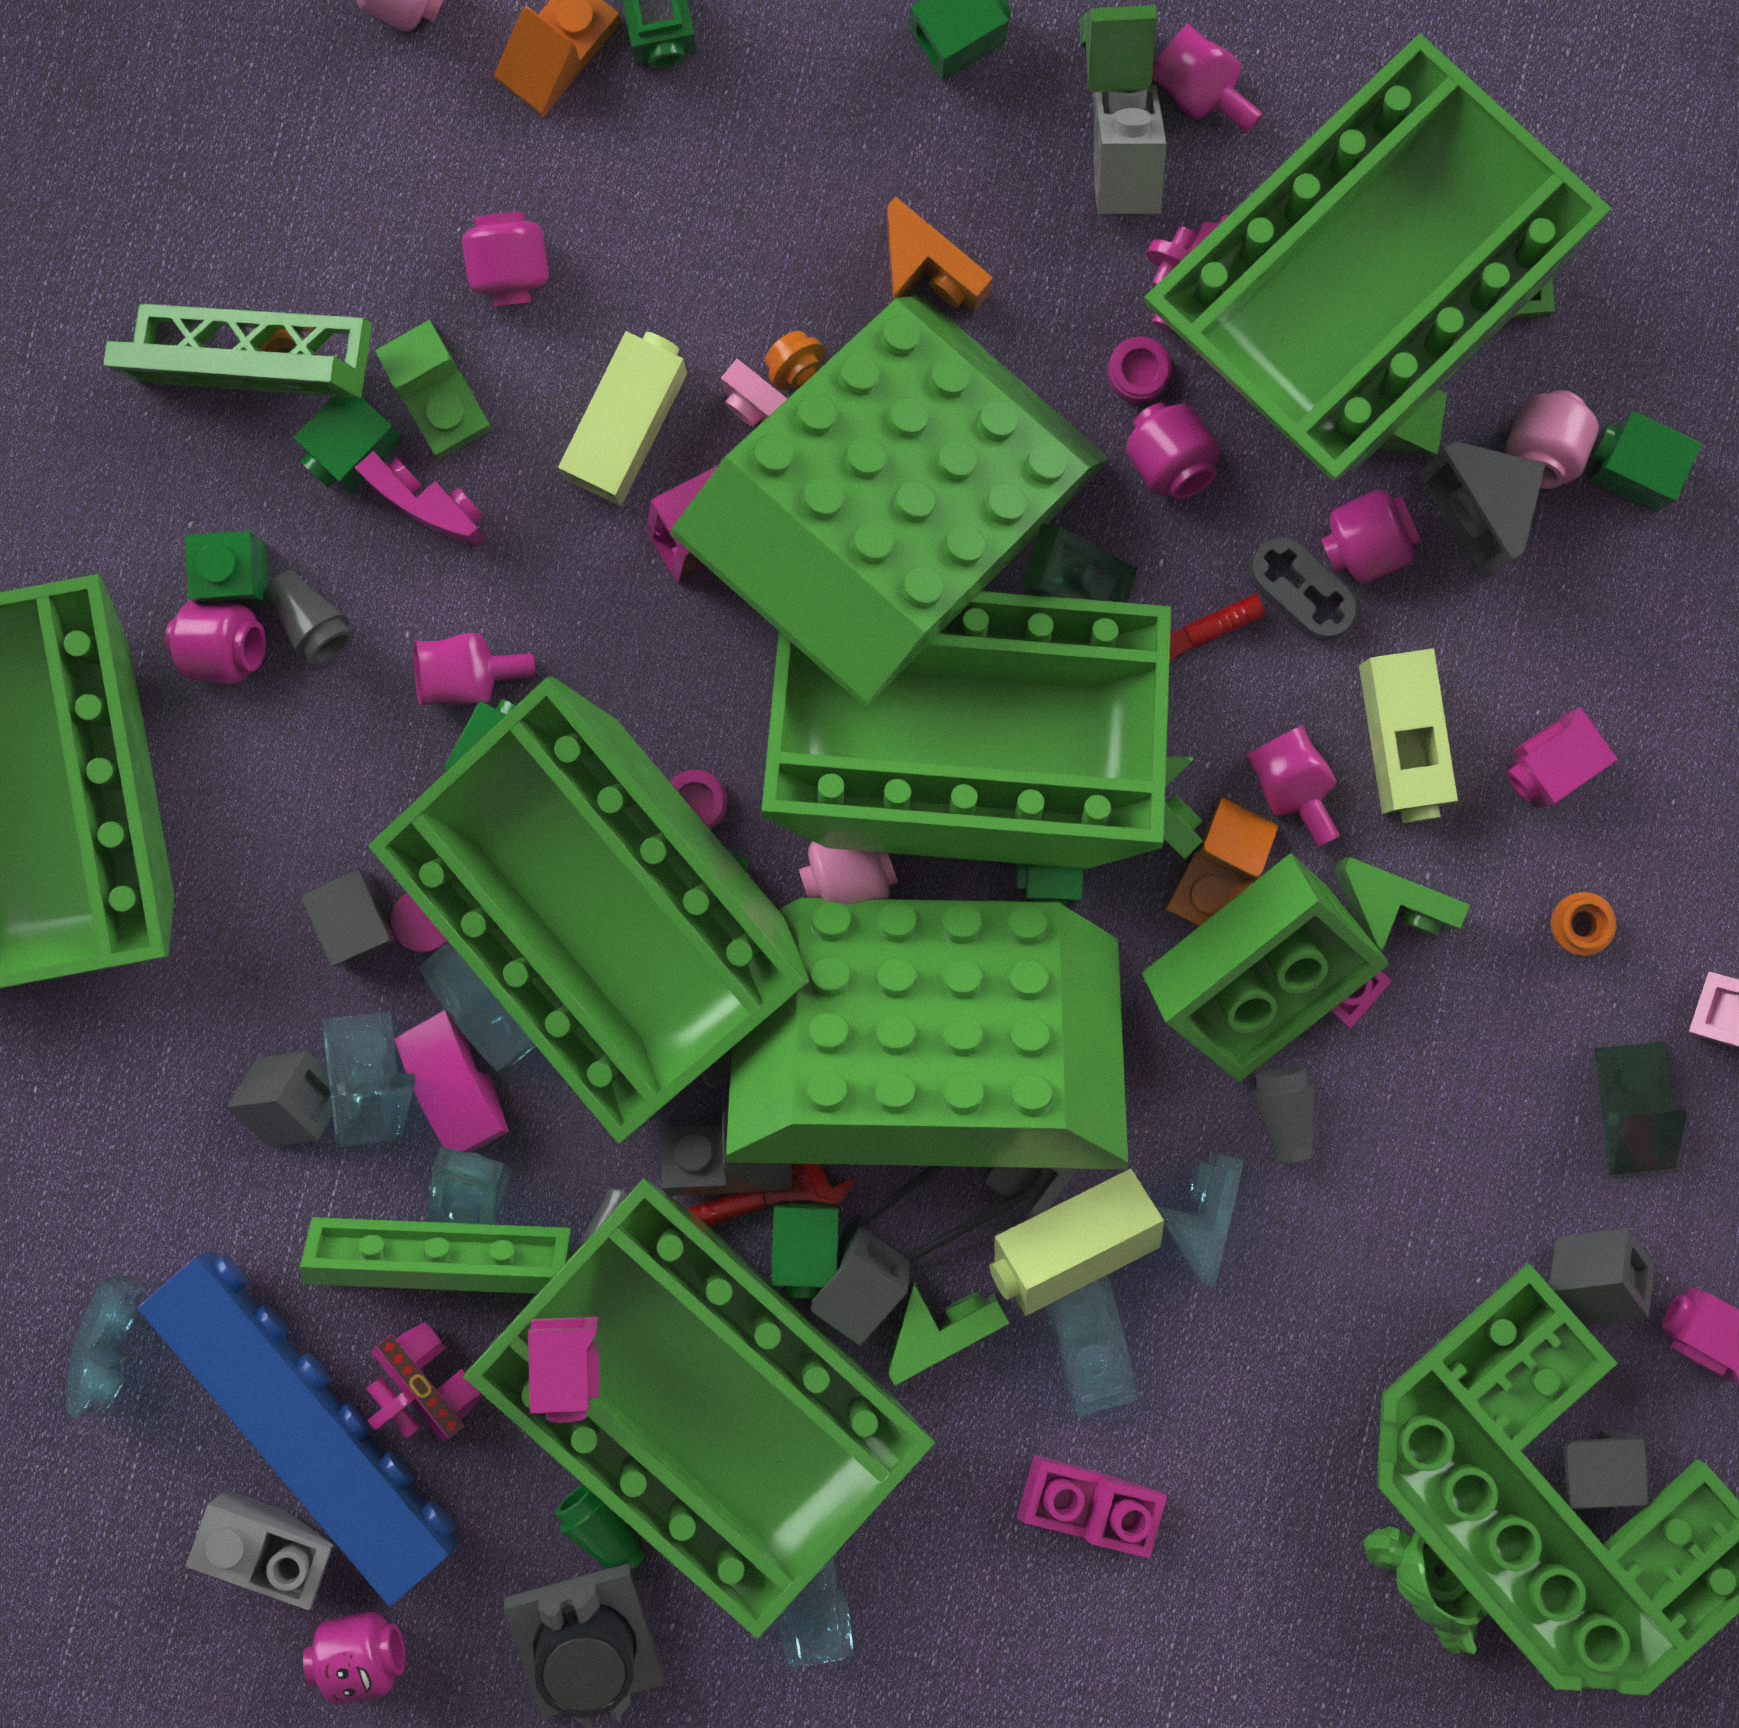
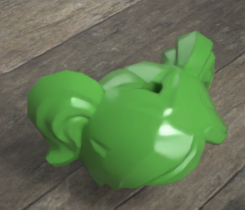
[1363,1526,1488,1655]

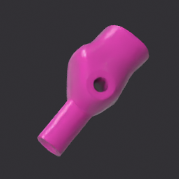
[1152,23,1263,134]
[413,633,535,707]
[1245,724,1340,847]

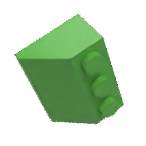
[1142,853,1389,1082]

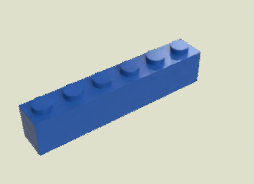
[137,1251,459,1607]

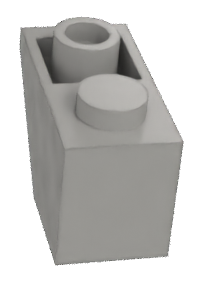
[1093,85,1167,214]
[185,1490,334,1610]

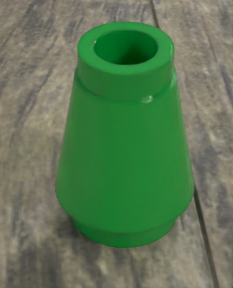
[555,1484,646,1570]

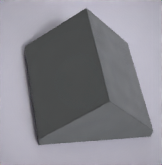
[1417,441,1545,580]

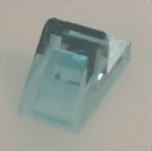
[322,1011,416,1147]
[427,1146,512,1225]
[1153,1150,1244,1287]

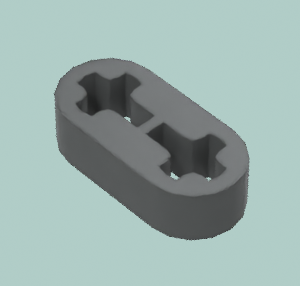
[1248,537,1357,641]

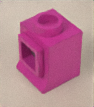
[1506,707,1618,808]
[1662,1286,1739,1386]
[528,1317,600,1423]

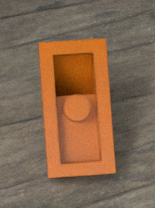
[494,0,621,118]
[887,196,993,313]
[1164,797,1278,927]

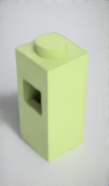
[558,331,687,507]
[1359,648,1458,823]
[990,1168,1164,1316]

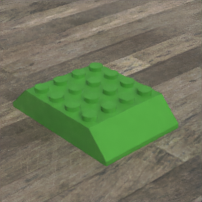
[1143,33,1612,482]
[670,295,1110,708]
[0,574,174,989]
[761,591,1171,869]
[368,676,810,1144]
[726,898,1128,1169]
[463,1178,935,1640]

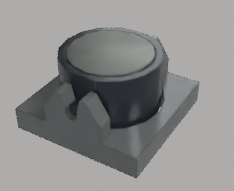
[503,1563,665,1728]

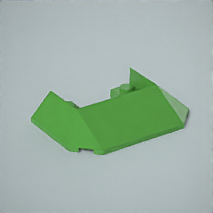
[1377,1263,1739,1696]

